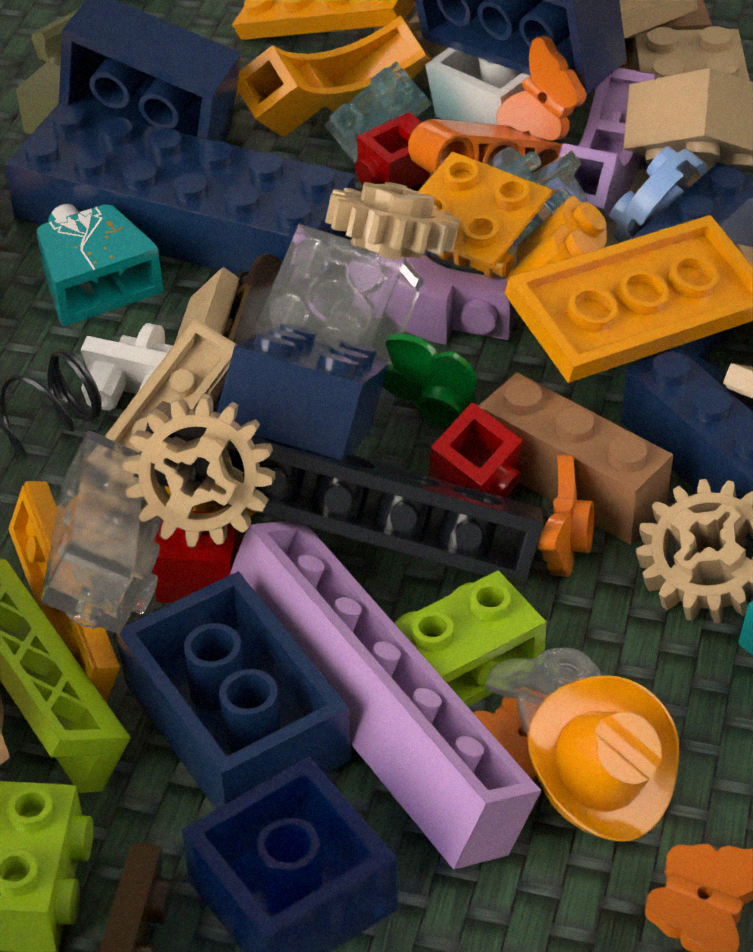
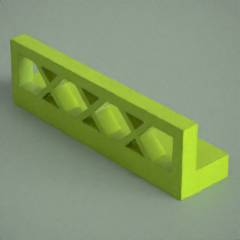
[0,559,131,793]

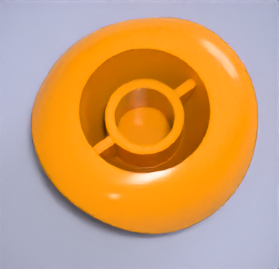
[528,675,679,842]

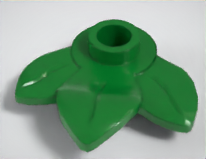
[383,333,477,427]

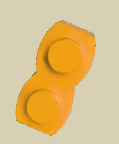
[507,196,607,282]

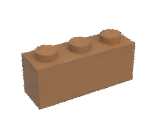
[478,372,673,545]

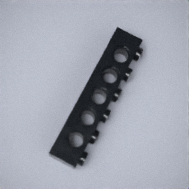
[133,401,544,587]

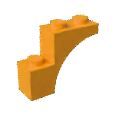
[237,15,432,138]

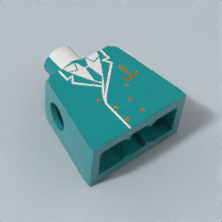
[36,204,163,327]

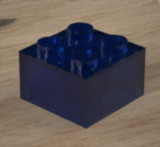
[181,756,398,952]

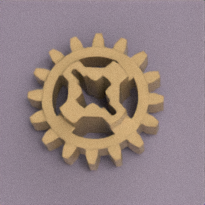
[325,182,461,260]
[122,394,275,547]
[636,479,753,623]

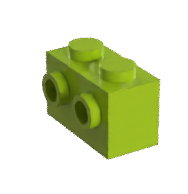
[394,570,547,707]
[0,781,93,952]

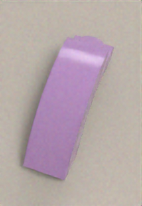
[549,68,657,218]
[362,248,515,345]

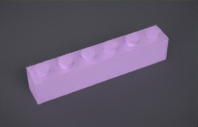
[229,521,541,870]

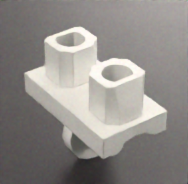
[80,323,173,411]

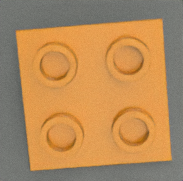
[418,152,553,279]

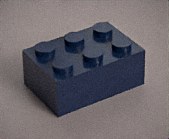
[58,0,242,141]
[217,323,389,461]
[116,571,352,826]

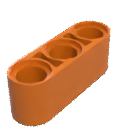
[408,119,562,189]

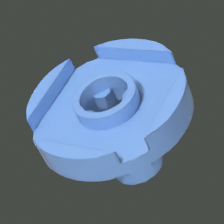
[609,146,707,242]

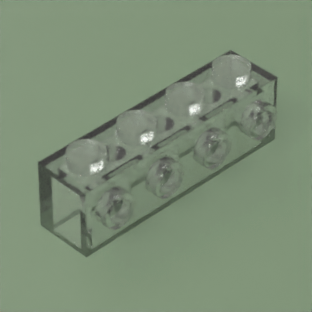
[41,430,164,635]

